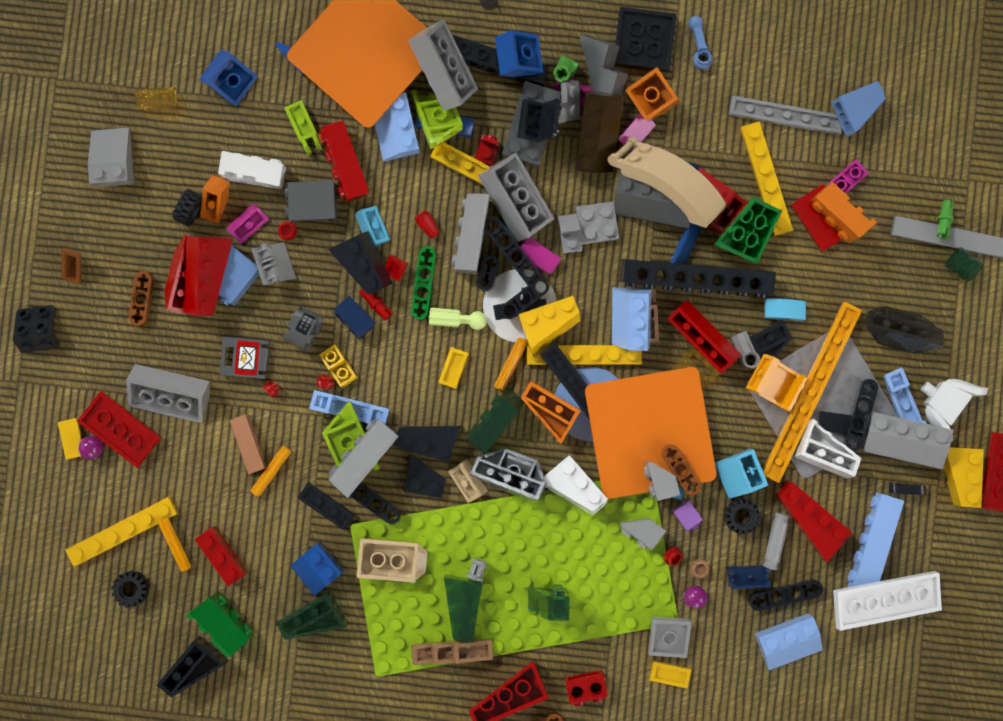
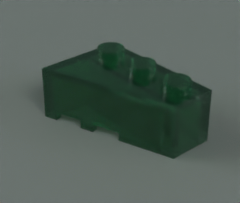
[467,388,525,454]
[444,574,483,643]
[528,584,569,621]
[276,590,349,640]

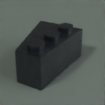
[328,231,393,295]
[393,425,461,463]
[157,636,229,698]

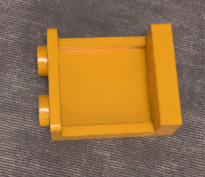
[746,354,808,411]

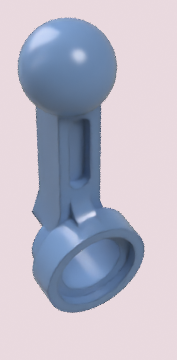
[688,16,713,70]

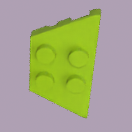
[411,90,463,149]
[322,401,380,470]

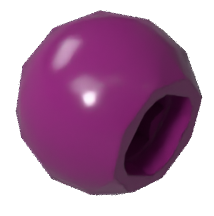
[78,436,104,460]
[683,585,708,608]

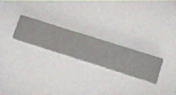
[728,95,843,136]
[890,216,1003,258]

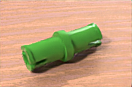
[936,200,955,239]

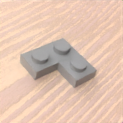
[558,80,580,124]

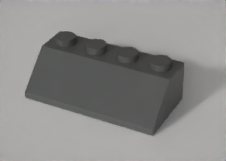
[615,174,691,229]

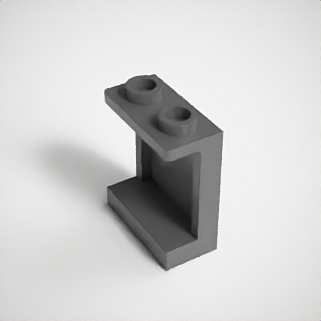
[285,180,338,223]

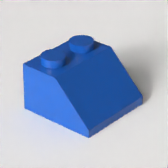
[495,30,543,77]
[199,49,258,107]
[290,541,344,596]

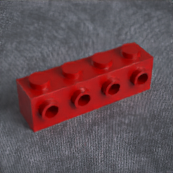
[318,120,369,203]
[667,299,741,374]

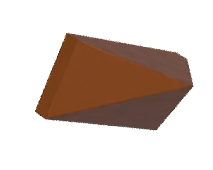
[61,248,82,284]

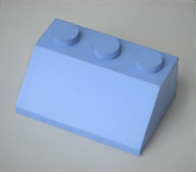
[375,93,420,162]
[612,287,652,351]
[754,613,823,670]

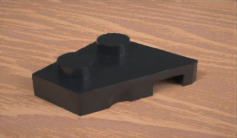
[749,321,792,360]
[404,455,446,498]

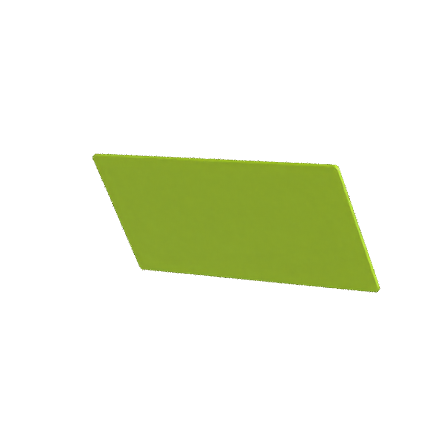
[351,481,678,676]

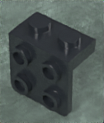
[517,99,562,143]
[12,305,60,353]

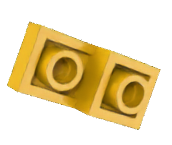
[319,344,358,388]

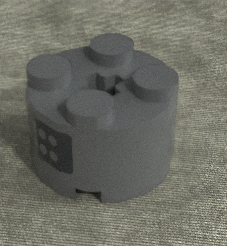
[283,306,324,351]

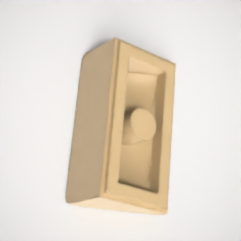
[448,459,488,504]

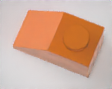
[201,175,230,224]

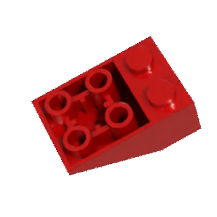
[698,168,748,234]

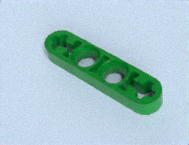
[411,246,436,320]

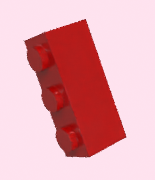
[194,526,249,587]

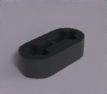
[477,255,500,292]
[889,483,926,495]

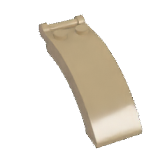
[608,137,726,228]

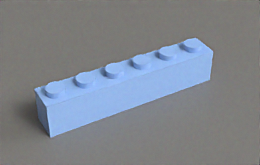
[848,493,904,587]

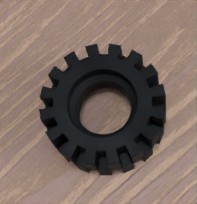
[172,189,202,227]
[724,498,761,534]
[111,571,150,608]

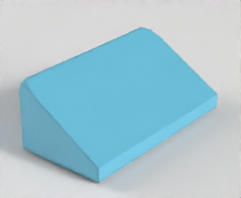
[355,206,390,246]

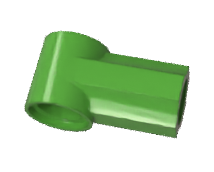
[553,55,579,82]

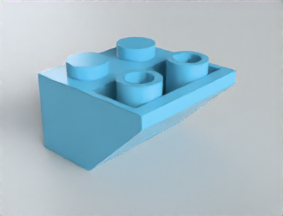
[715,448,768,499]

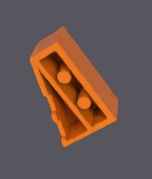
[810,182,877,243]
[521,380,581,444]

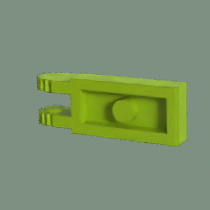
[284,100,323,156]

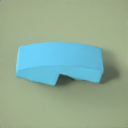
[765,298,806,321]

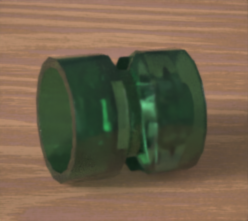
[944,247,983,283]

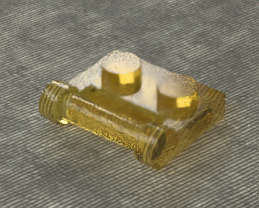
[671,346,720,391]

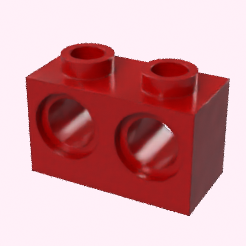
[564,670,608,706]

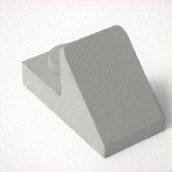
[558,214,582,254]

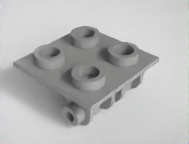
[252,242,296,286]

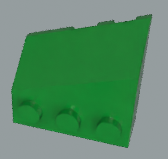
[714,197,782,264]
[186,592,254,658]

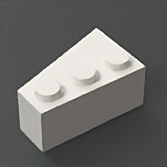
[218,151,286,190]
[794,419,861,479]
[544,455,608,516]

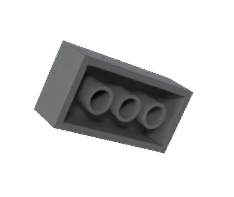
[502,81,561,169]

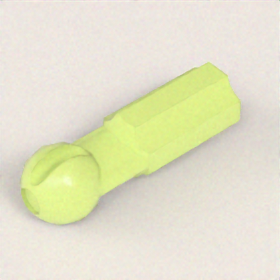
[429,308,487,330]

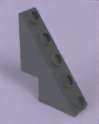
[580,35,628,95]

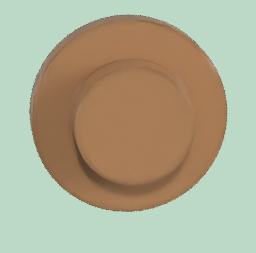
[690,559,710,579]

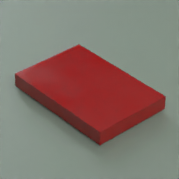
[790,184,842,252]

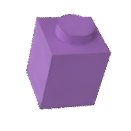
[671,499,703,531]

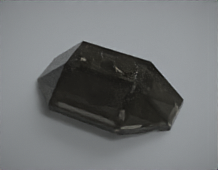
[866,306,944,354]

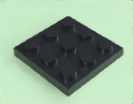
[615,7,677,72]

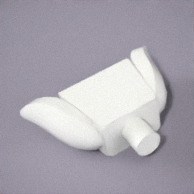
[920,379,988,442]

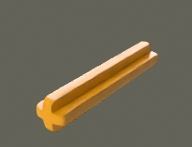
[494,337,527,391]
[251,446,291,497]
[158,518,191,572]

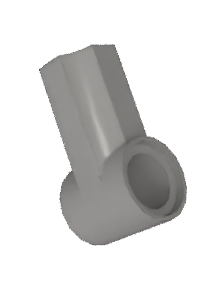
[730,331,760,369]

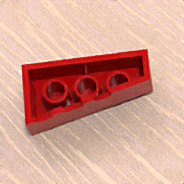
[184,236,233,316]
[775,481,852,562]
[469,660,549,721]

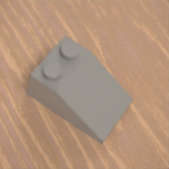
[88,128,134,188]

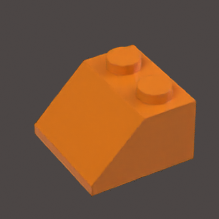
[625,67,680,122]

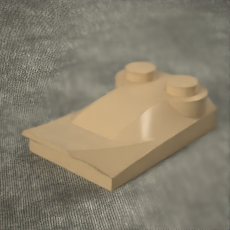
[357,538,427,582]

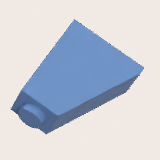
[831,81,886,137]
[218,245,260,305]

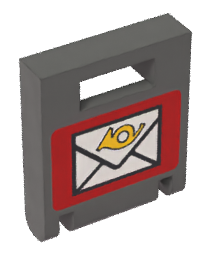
[219,337,270,379]

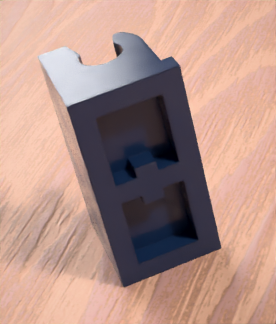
[333,296,376,341]
[727,565,771,589]

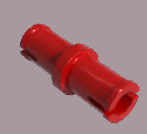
[359,289,393,321]

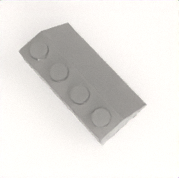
[408,19,478,111]
[478,153,554,241]
[451,194,490,275]
[126,364,210,423]
[863,412,954,469]
[328,418,398,498]

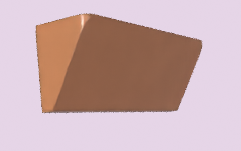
[230,414,267,474]

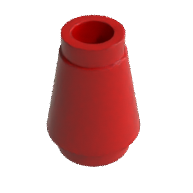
[414,210,440,239]

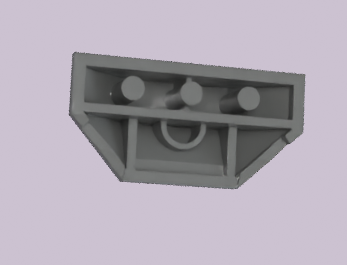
[470,448,547,501]

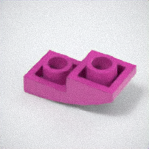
[827,159,869,194]
[518,237,561,275]

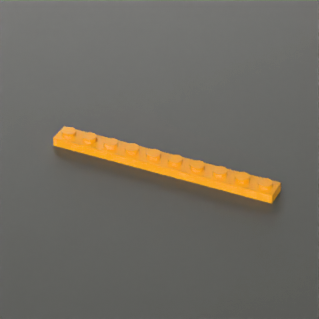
[762,302,862,483]

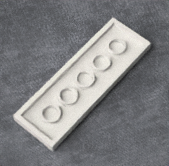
[833,571,942,631]

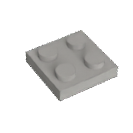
[576,201,619,245]
[648,616,692,658]

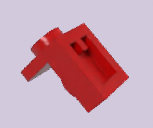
[475,135,500,166]

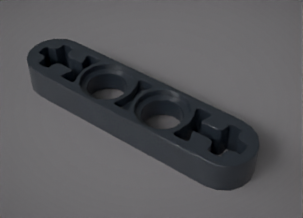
[843,379,878,452]
[350,482,401,524]
[748,579,823,611]

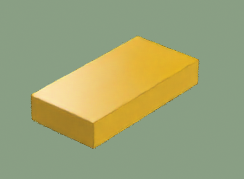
[438,347,469,389]
[58,418,83,460]
[649,660,692,689]

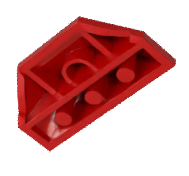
[165,234,191,314]

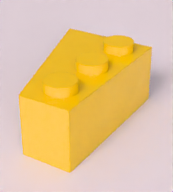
[519,296,580,356]
[943,447,984,508]

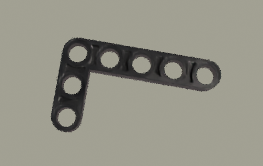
[484,217,550,319]

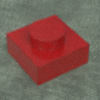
[385,255,408,281]

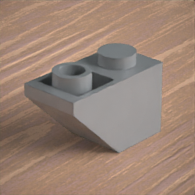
[643,461,680,501]
[619,518,666,550]

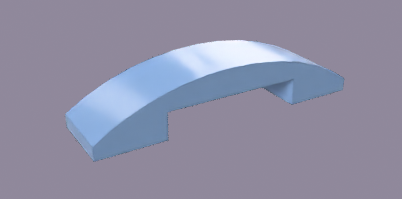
[884,367,927,424]
[309,390,389,424]

